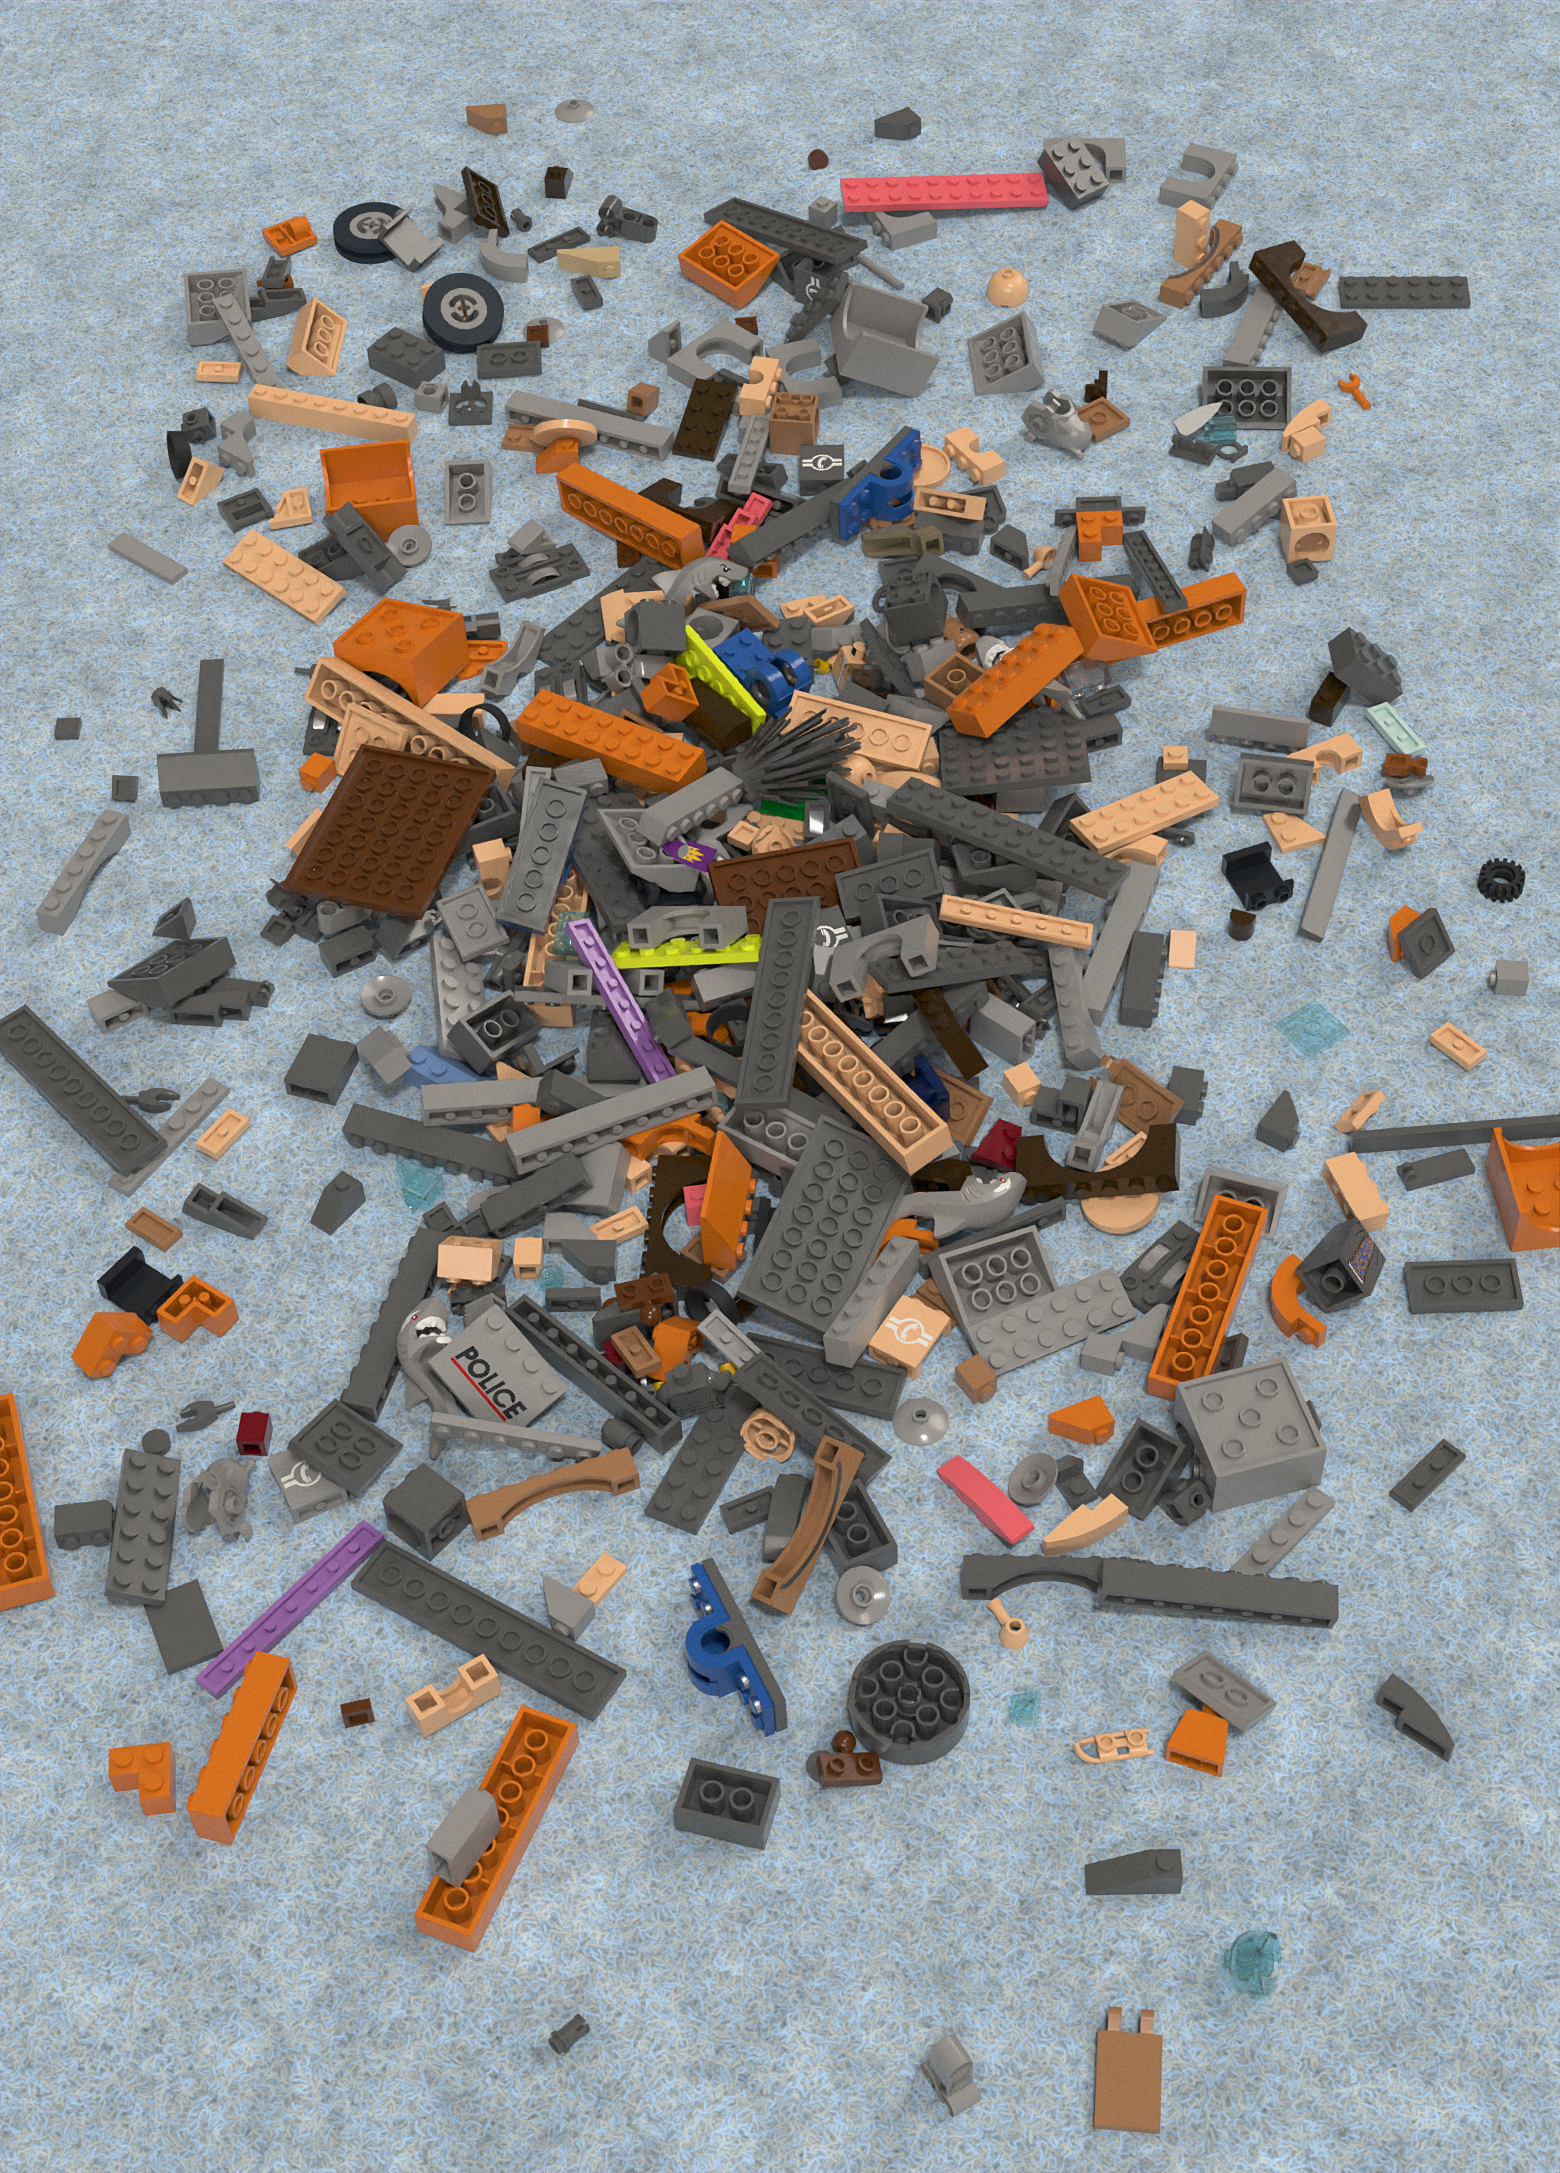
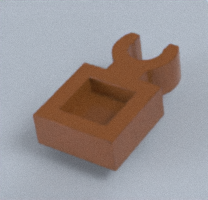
[1383,753,1428,777]

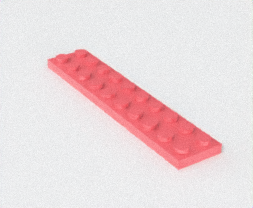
[840,172,1049,212]

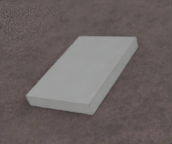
[435,883,510,962]
[1171,1650,1277,1732]

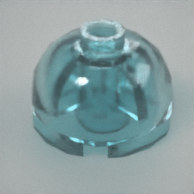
[1224,1930,1281,1996]

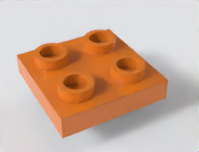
[262,216,318,257]

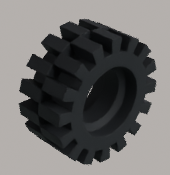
[1478,858,1526,903]

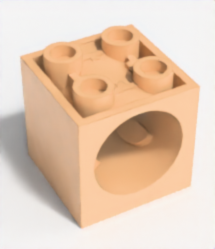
[1279,495,1337,564]

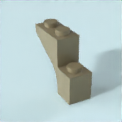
[861,523,945,557]

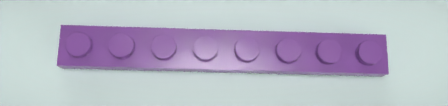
[564,918,677,1084]
[195,1519,385,1700]

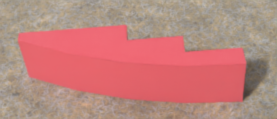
[705,492,773,561]
[936,1455,1035,1545]

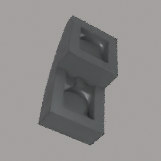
[260,907,310,945]

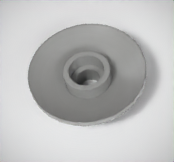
[555,99,594,123]
[523,317,565,343]
[387,525,432,566]
[1385,775,1435,795]
[360,975,411,1016]
[893,1398,949,1446]
[1008,1453,1058,1505]
[835,1566,890,1625]

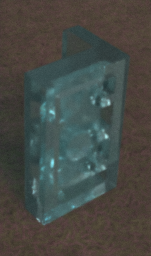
[553,910,594,960]

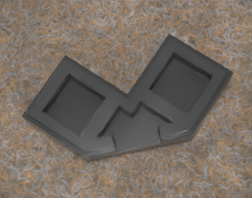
[422,1201,493,1238]

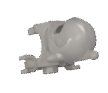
[1020,389,1093,460]
[180,1458,256,1541]

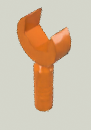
[1338,373,1371,410]

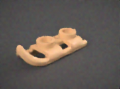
[1074,1728,1154,1764]

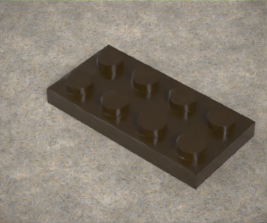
[461,166,510,238]
[671,378,738,462]

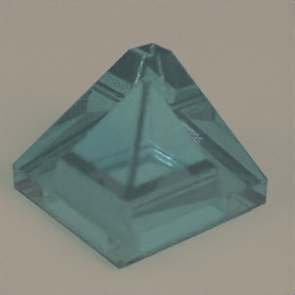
[1008,1691,1042,1728]

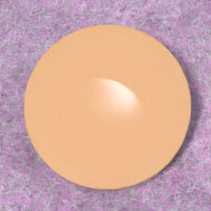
[533,419,597,448]
[913,444,951,491]
[1081,1163,1160,1234]

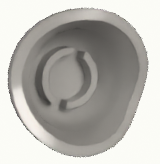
[876,617,911,655]

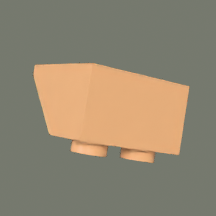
[437,1235,504,1285]

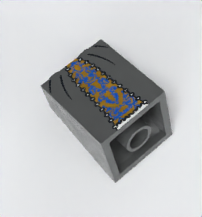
[1295,1217,1386,1314]

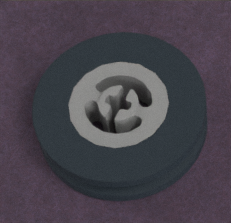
[333,202,410,264]
[422,273,504,354]

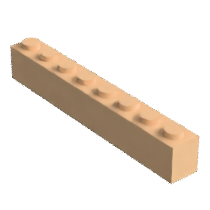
[247,384,418,446]

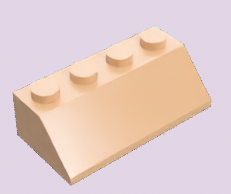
[286,297,348,376]

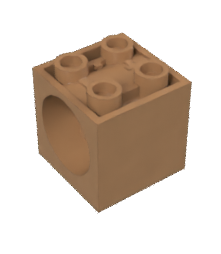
[769,392,820,456]

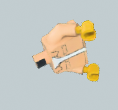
[813,641,871,699]

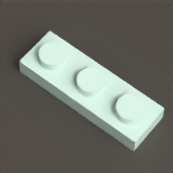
[1366,702,1426,759]

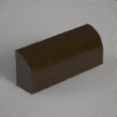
[682,676,753,753]

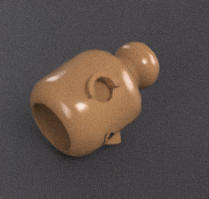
[937,613,980,661]

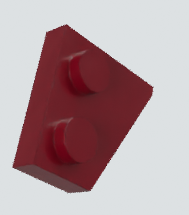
[970,1118,1022,1173]

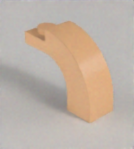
[1357,788,1423,850]
[1102,834,1168,867]

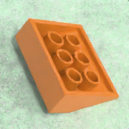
[678,220,781,310]
[1058,573,1158,662]
[700,1131,757,1270]

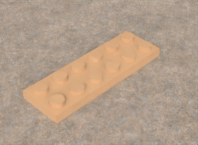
[222,528,347,625]
[780,690,933,772]
[1069,770,1220,855]

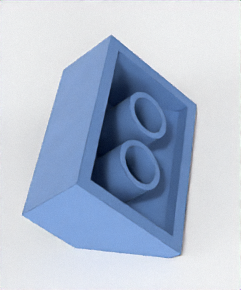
[403,1046,496,1090]

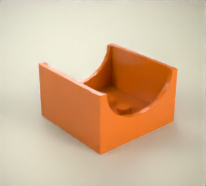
[319,439,420,543]
[332,597,470,709]
[1485,1127,1560,1252]

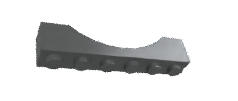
[963,1553,1140,1600]

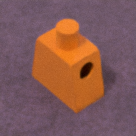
[1165,1703,1229,1777]

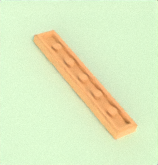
[938,894,1093,950]

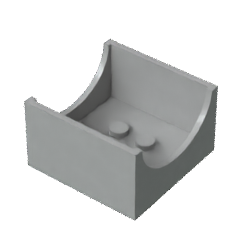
[829,280,940,398]
[1173,1356,1327,1513]

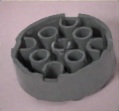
[849,1639,970,1765]

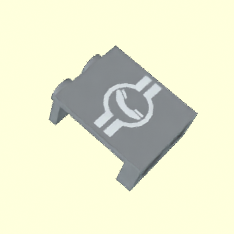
[267,1450,349,1525]

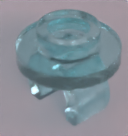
[537,1265,565,1291]

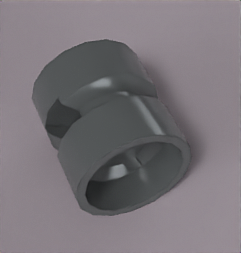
[357,382,398,410]

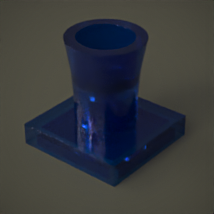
[906,1053,950,1122]

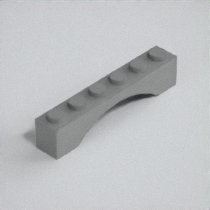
[35,809,132,936]
[1047,942,1103,1071]

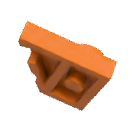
[457,640,508,681]

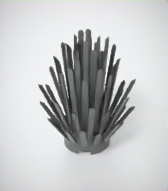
[732,706,862,807]

